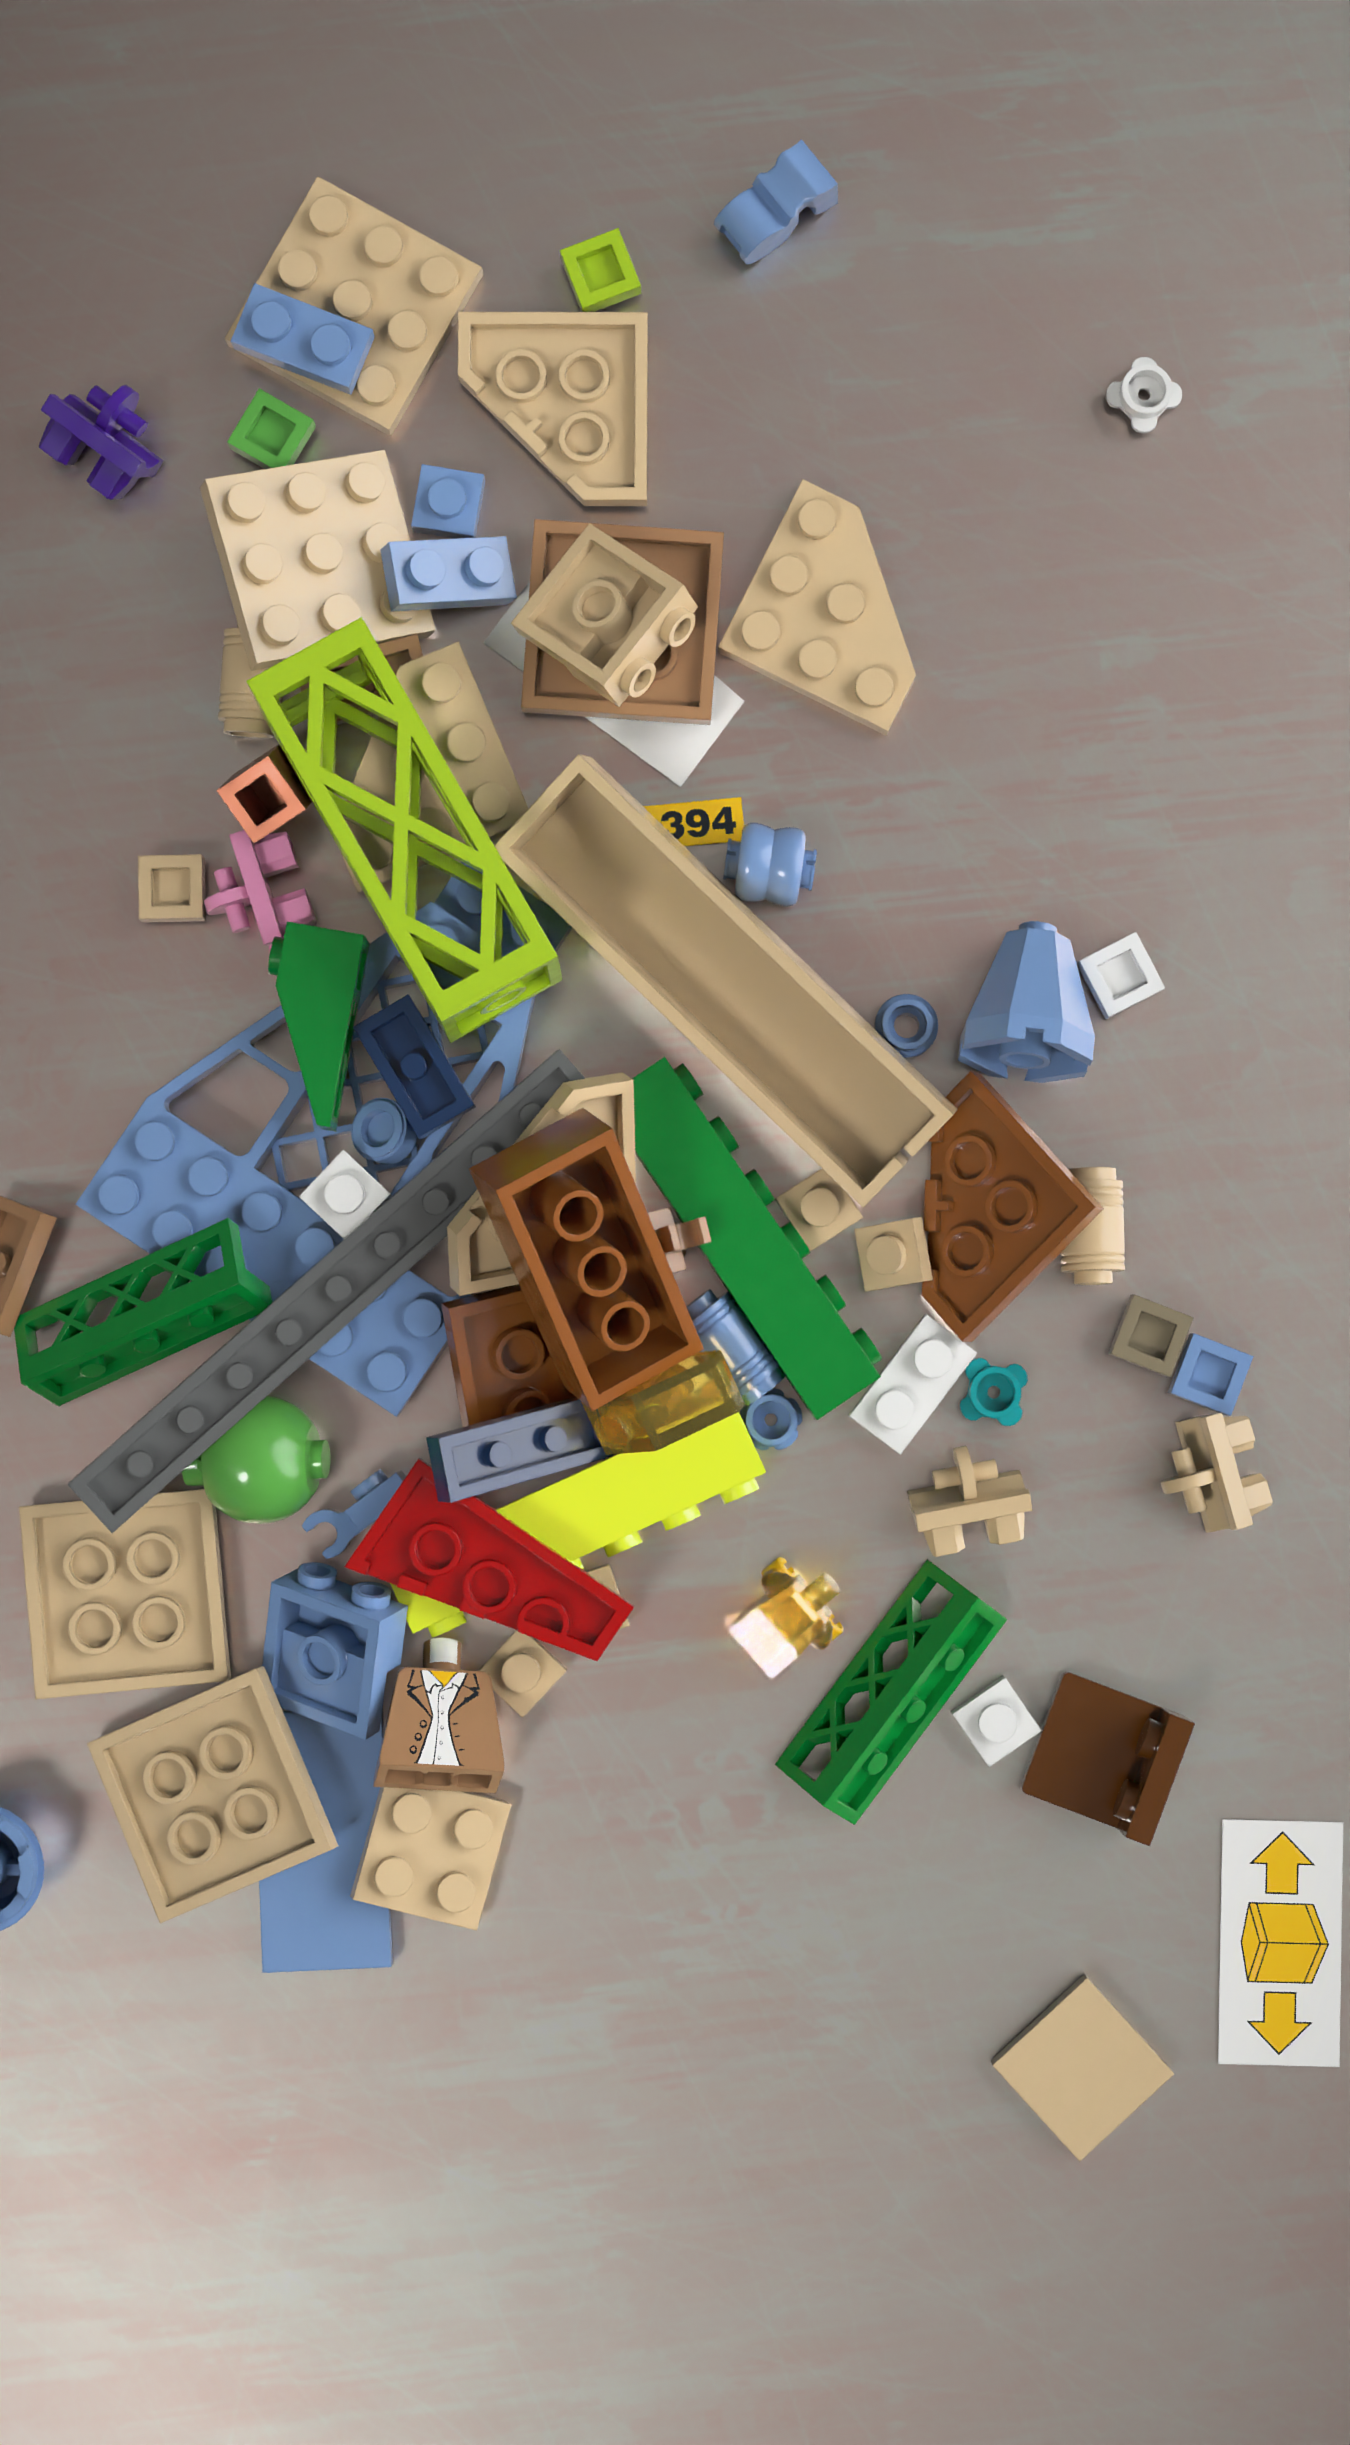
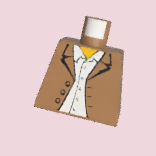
[373,1638,504,1793]

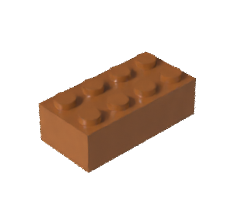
[469,1108,704,1411]

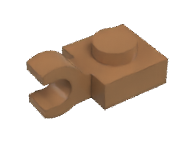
[647,1207,712,1274]

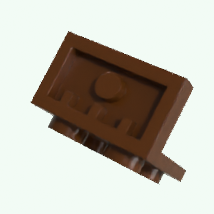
[1021,1672,1195,1846]

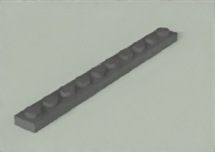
[68,1049,585,1533]

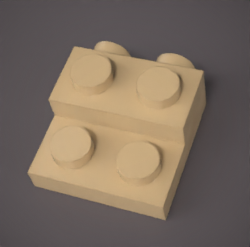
[511,523,698,707]

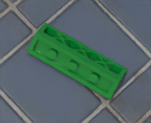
[14,1218,273,1407]
[775,1559,1008,1825]

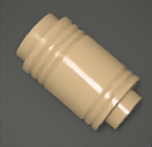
[218,623,283,738]
[1060,1167,1125,1285]

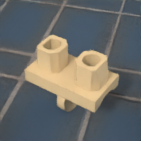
[1161,1412,1273,1533]
[907,1445,1033,1557]

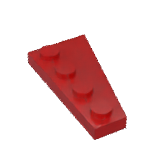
[344,1458,635,1661]

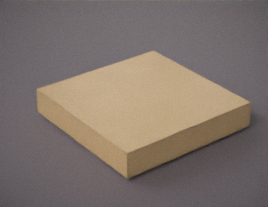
[991,1974,1174,2162]

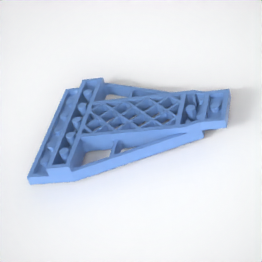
[75,862,572,1417]

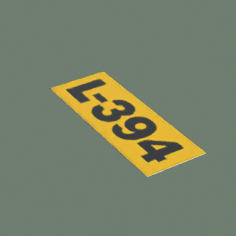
[643,797,744,846]

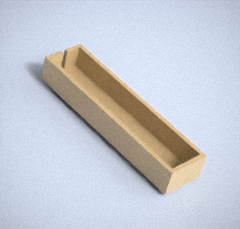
[494,754,958,1208]

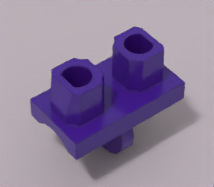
[39,385,164,500]

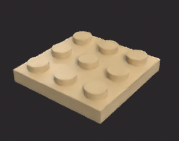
[224,176,483,436]
[200,450,436,671]
[19,1489,231,1700]
[87,1666,339,1923]

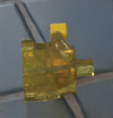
[729,1557,843,1679]

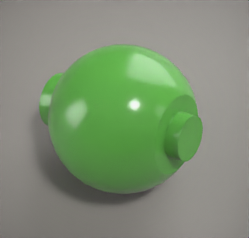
[182,1396,331,1524]

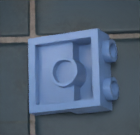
[262,1562,408,1740]

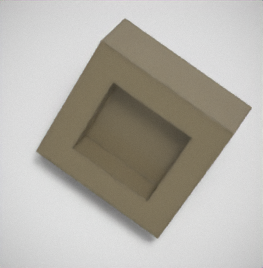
[1108,1294,1194,1377]

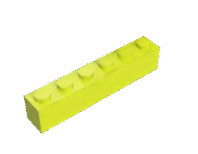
[390,1401,766,1638]

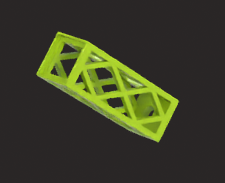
[246,617,563,1043]

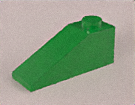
[268,922,370,1132]

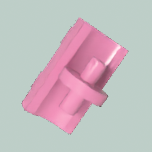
[204,830,317,950]

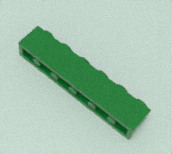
[632,1057,882,1420]

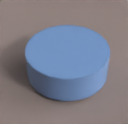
[351,1098,417,1165]

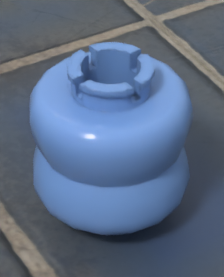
[723,823,817,907]

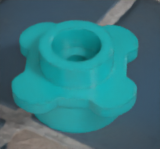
[959,1358,1028,1426]

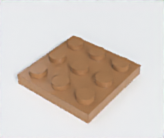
[521,519,724,725]

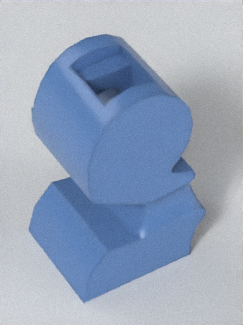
[714,139,838,265]

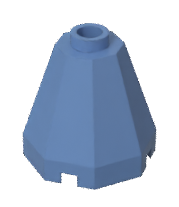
[958,921,1095,1083]

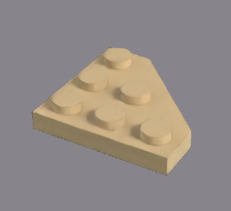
[458,312,648,506]
[718,479,916,736]
[339,641,528,893]
[447,1072,636,1296]

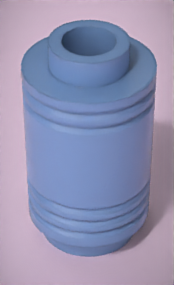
[686,1289,786,1407]

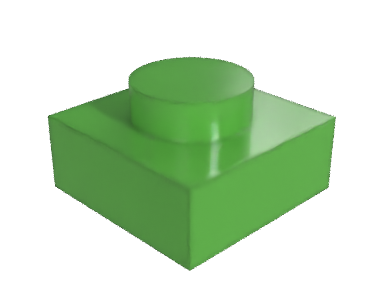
[227,388,316,469]

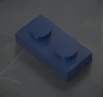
[353,994,476,1140]

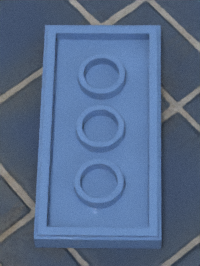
[259,1708,393,1973]

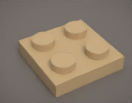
[350,1787,511,1931]

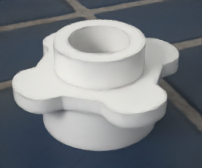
[1106,357,1182,433]

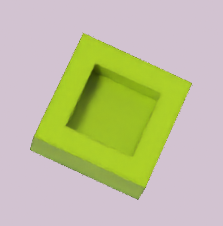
[560,228,641,312]

